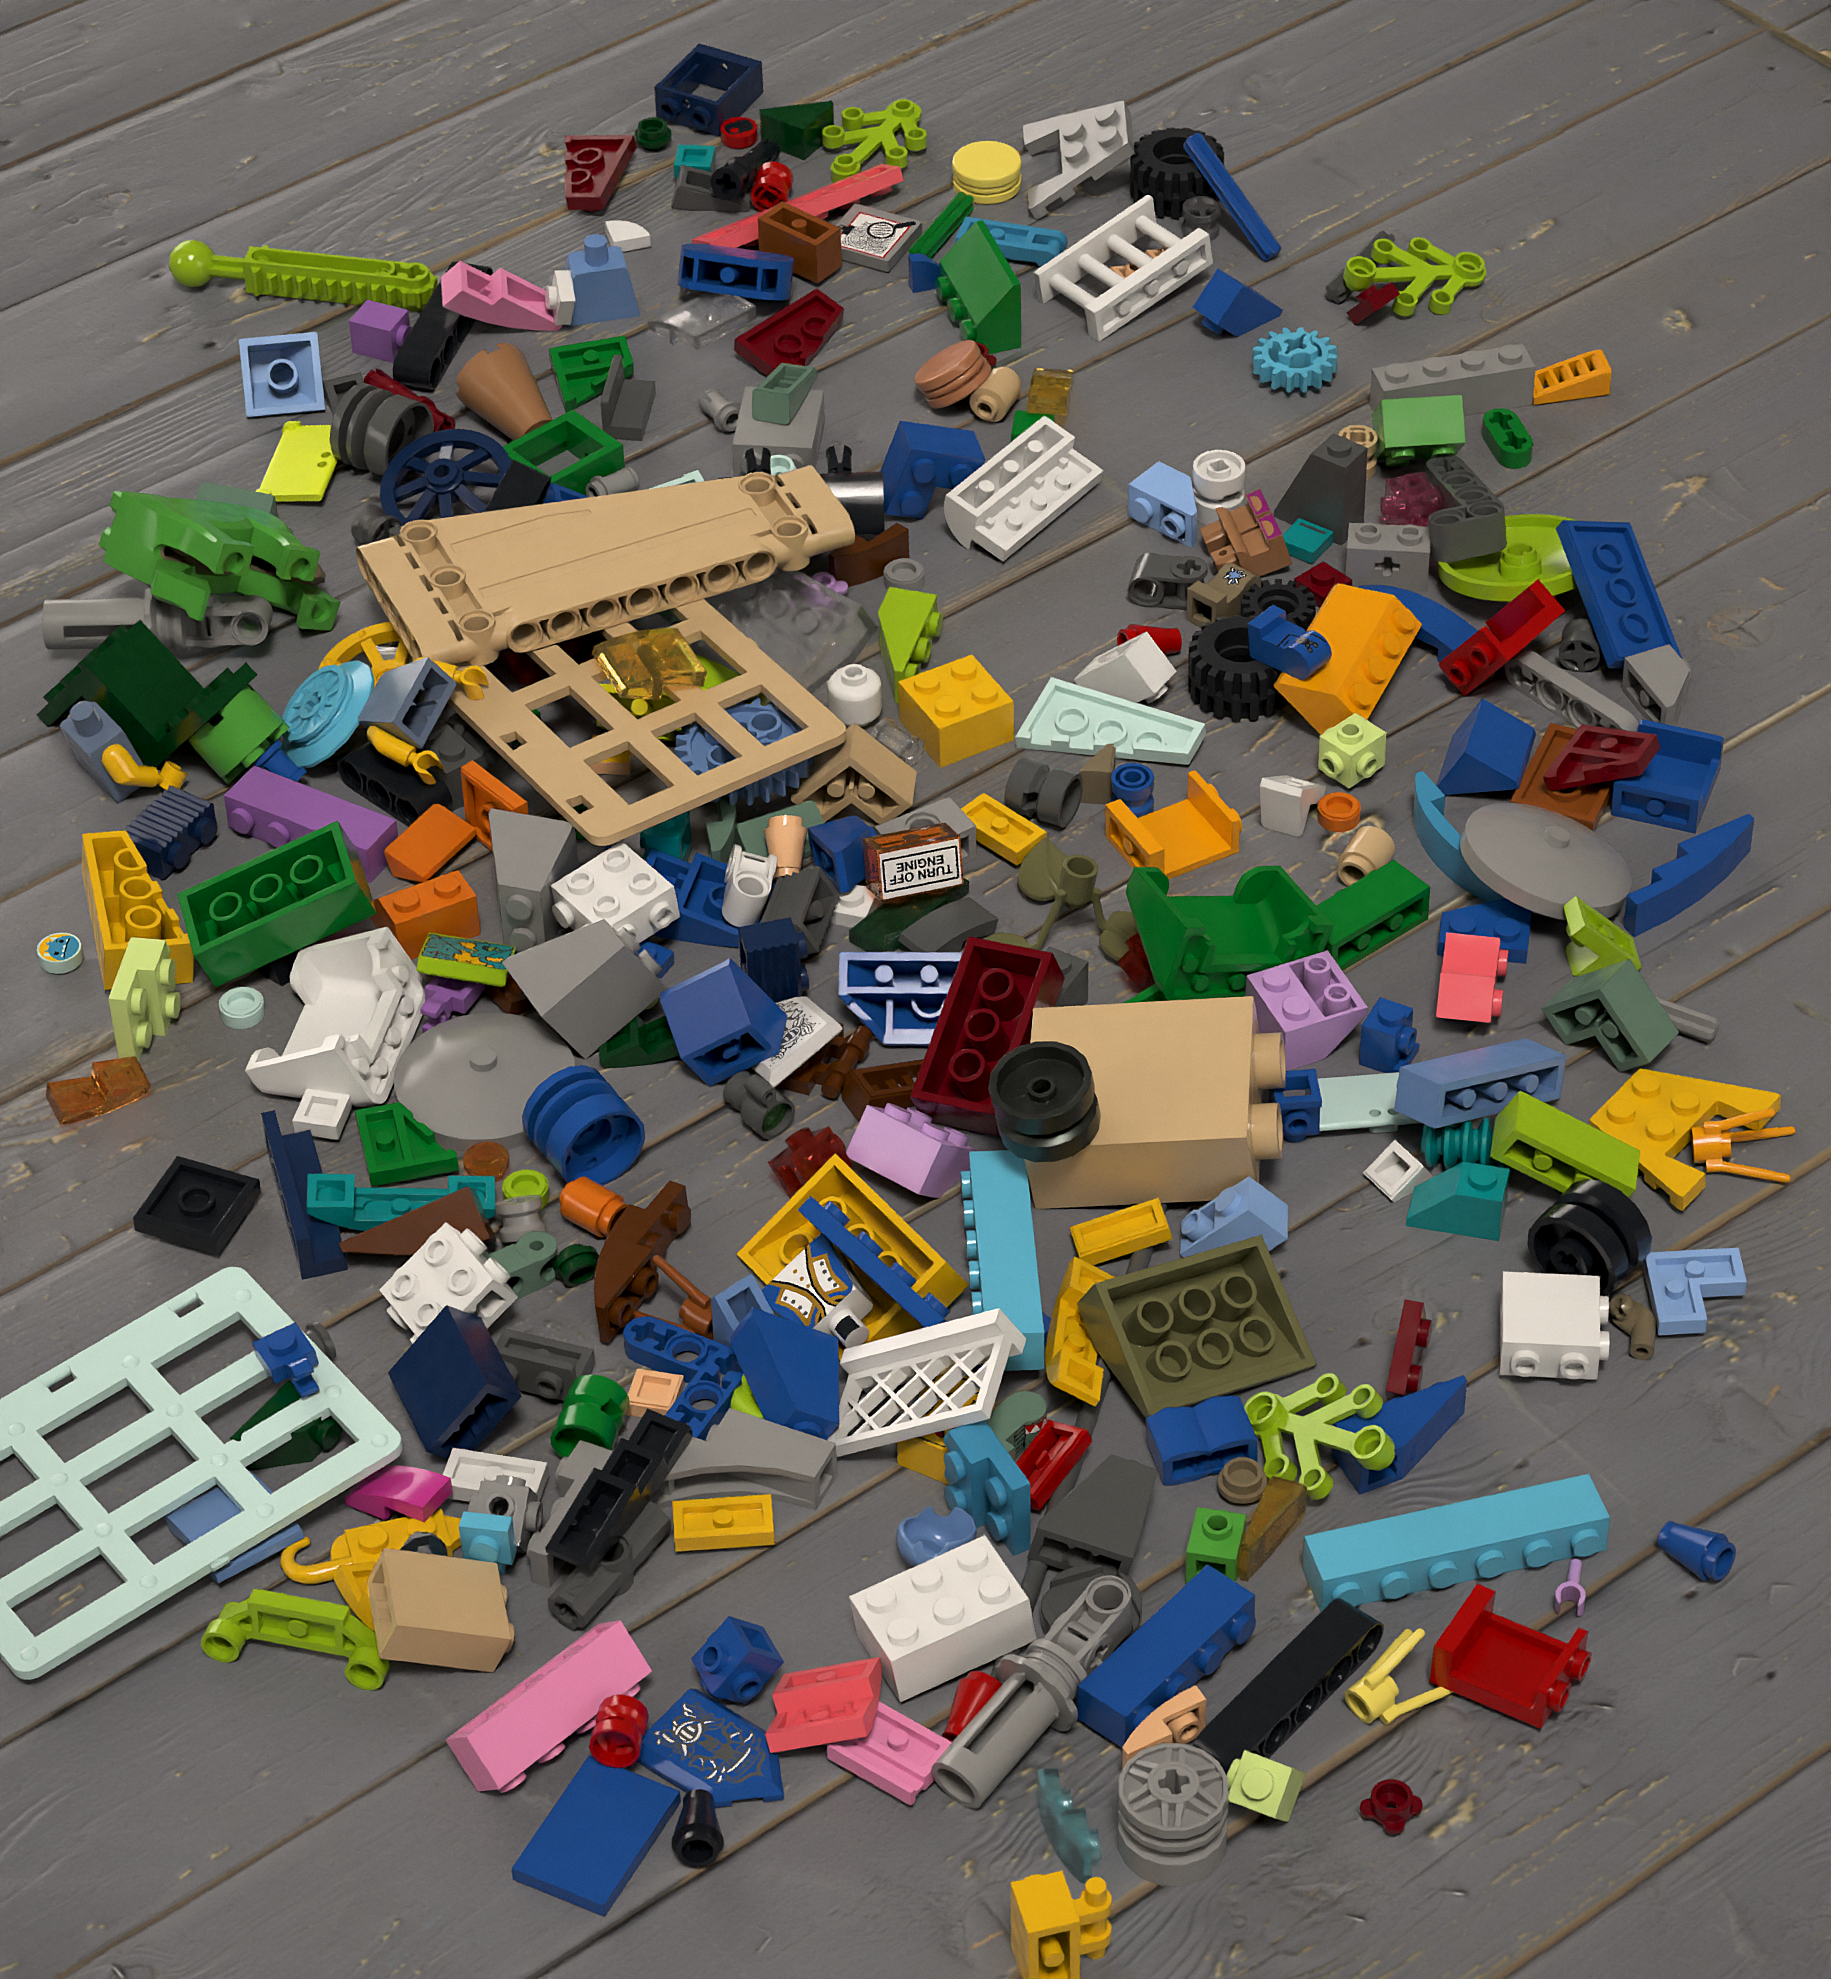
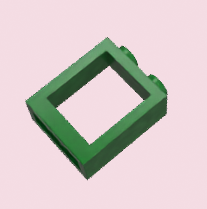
[498,410,625,496]

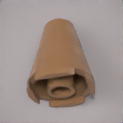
[456,343,553,441]

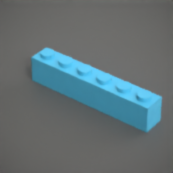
[960,1150,1044,1371]
[1302,1474,1610,1612]

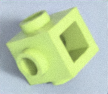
[1318,713,1387,789]

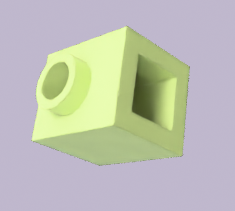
[1227,1750,1306,1822]

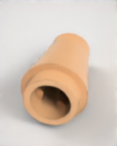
[764,815,807,881]

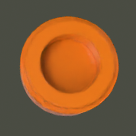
[1317,792,1361,832]

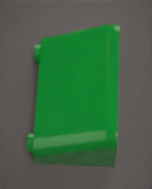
[1126,865,1334,1001]

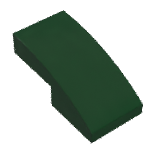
[599,1015,679,1068]

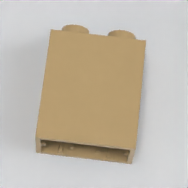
[1024,996,1286,1209]

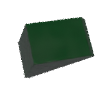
[759,101,834,160]

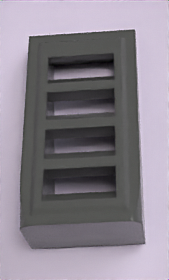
[671,165,753,212]

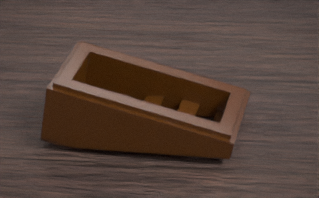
[841,1059,924,1122]

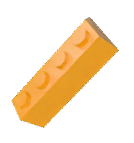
[1274,583,1422,735]

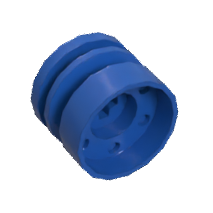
[522,1065,645,1186]

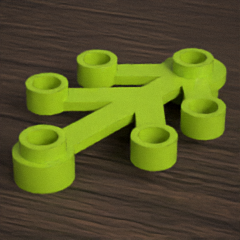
[822,99,927,183]
[1343,237,1486,316]
[1244,1373,1395,1500]

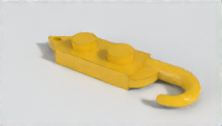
[280,1509,461,1584]

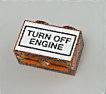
[862,822,964,904]

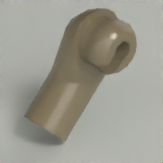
[1609,1294,1656,1360]

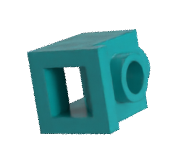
[640,810,692,862]

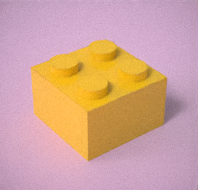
[898,654,1014,768]

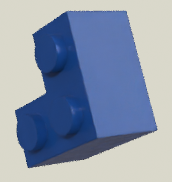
[880,421,986,519]

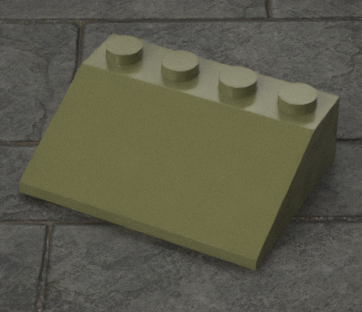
[1077,1235,1317,1418]

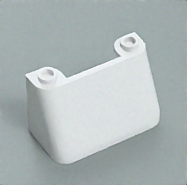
[245,927,426,1108]

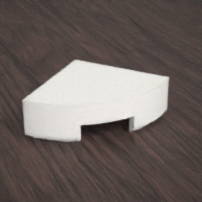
[605,221,651,252]

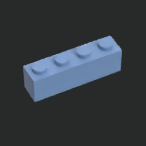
[1394,1038,1567,1129]

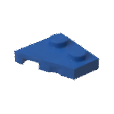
[1437,898,1532,964]

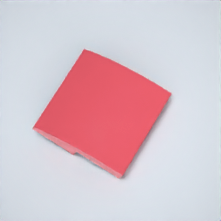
[765,1657,882,1753]

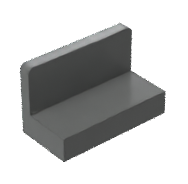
[601,355,656,441]

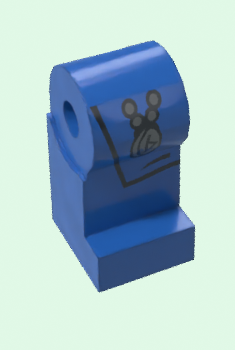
[1247,605,1332,680]

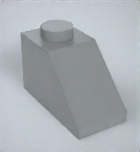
[1622,644,1692,726]

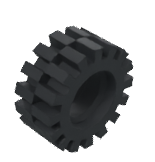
[1241,579,1316,631]

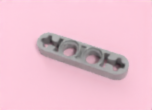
[1504,649,1639,732]

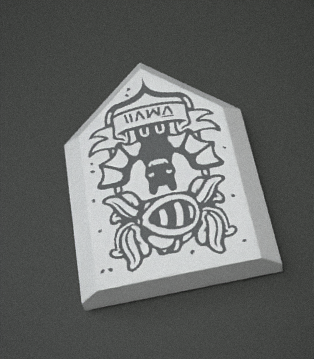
[750,996,843,1087]

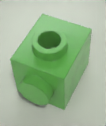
[1185,1507,1246,1585]

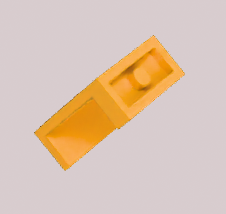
[1105,770,1242,879]

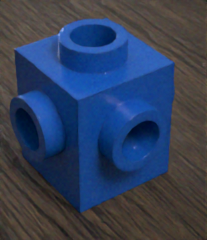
[691,1616,784,1705]

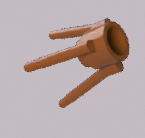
[631,1255,714,1340]

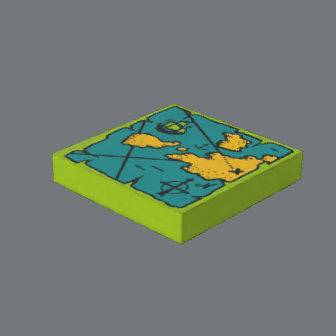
[416,932,516,987]

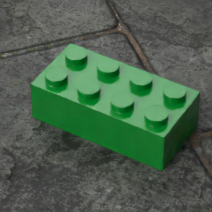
[177,820,377,987]

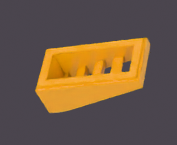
[1533,349,1612,405]

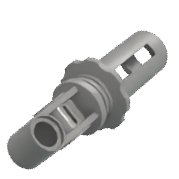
[42,585,273,651]
[931,1575,1133,1809]

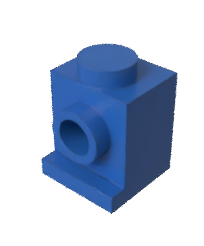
[1359,997,1420,1073]
[1269,1069,1322,1143]

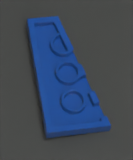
[798,1196,950,1328]

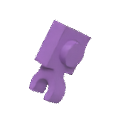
[420,976,486,1032]

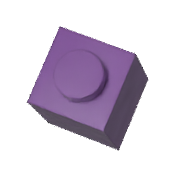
[349,300,412,363]

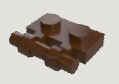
[776,1022,873,1099]

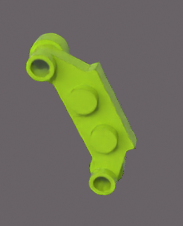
[201,1588,390,1690]

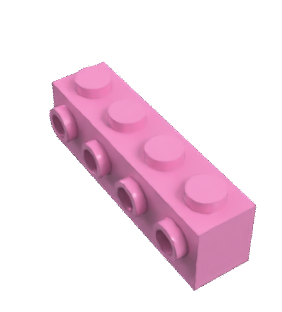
[446,1620,652,1793]

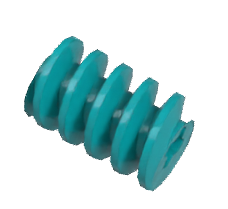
[1421,1117,1514,1178]

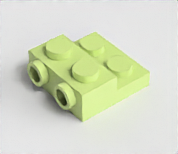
[108,937,181,1066]

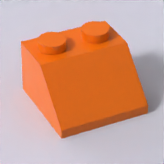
[369,870,481,960]

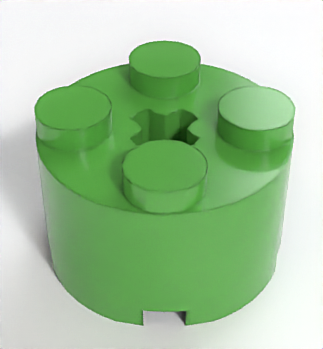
[187,683,290,784]

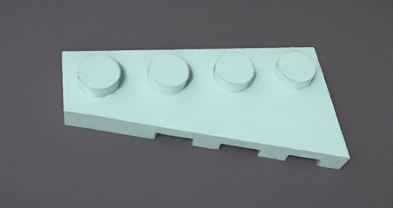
[1015,677,1206,765]

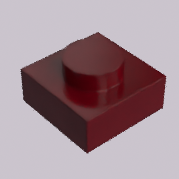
[1346,282,1400,325]
[1294,561,1352,608]

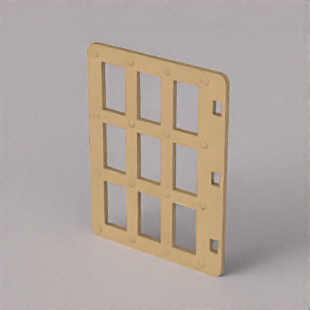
[412,599,847,846]

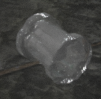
[870,718,924,767]

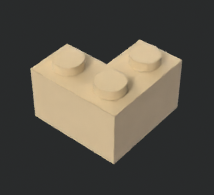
[791,723,917,825]

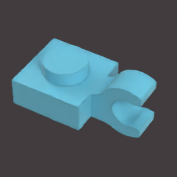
[459,1511,517,1575]

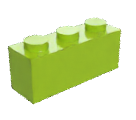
[1490,1091,1640,1198]

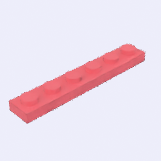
[692,164,904,248]

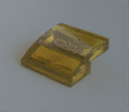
[592,628,707,700]

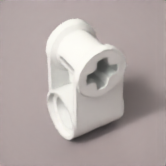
[722,844,777,927]

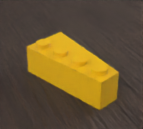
[82,830,194,990]

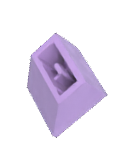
[1246,950,1368,1071]
[844,1103,979,1198]

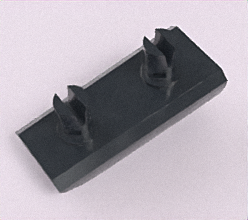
[719,445,885,541]

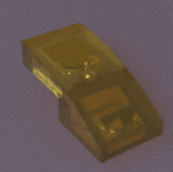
[1027,368,1074,415]

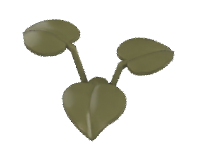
[985,837,1149,965]

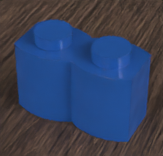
[1146,1396,1258,1485]

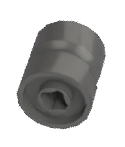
[1004,757,1083,828]

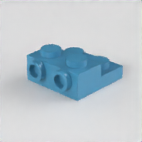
[943,1420,1031,1556]

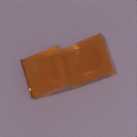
[46,1056,151,1125]

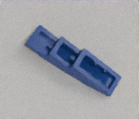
[1623,814,1754,937]

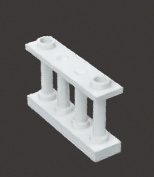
[1034,195,1213,342]

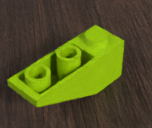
[878,587,943,704]

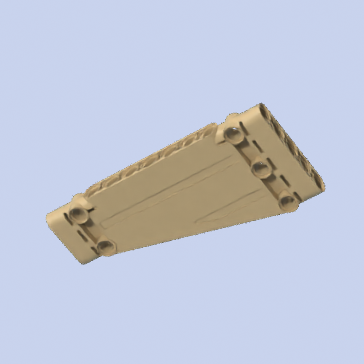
[356,465,855,666]

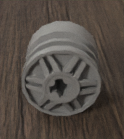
[1118,1743,1229,1886]

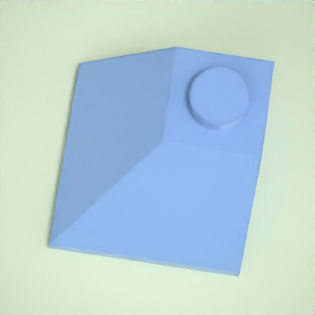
[239,332,325,418]

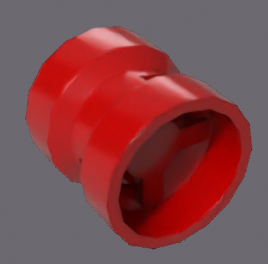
[751,161,793,211]
[589,1694,649,1768]

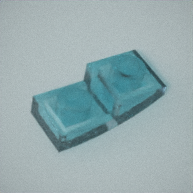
[1037,1768,1101,1883]

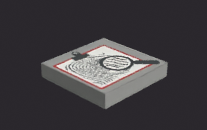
[835,203,922,273]

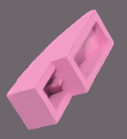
[441,261,562,331]

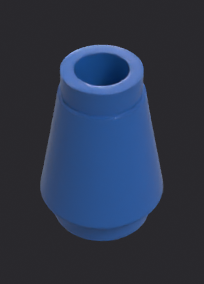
[1657,1521,1736,1581]

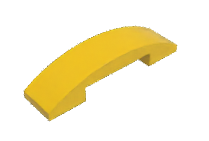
[1045,1256,1115,1406]

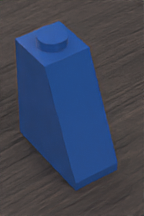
[730,1307,839,1440]

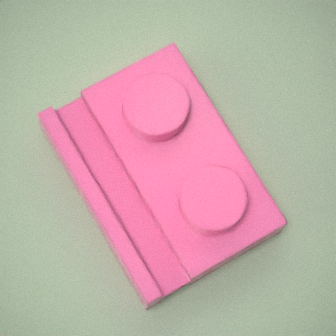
[827,1702,952,1806]

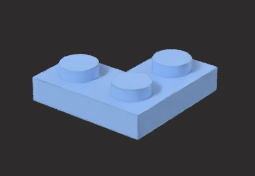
[1643,1247,1747,1335]

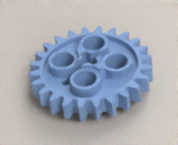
[675,697,814,806]

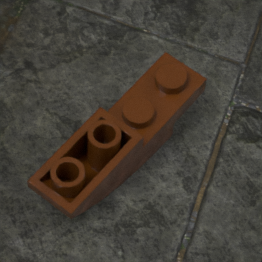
[594,1180,691,1343]

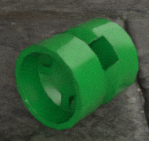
[550,1374,630,1458]

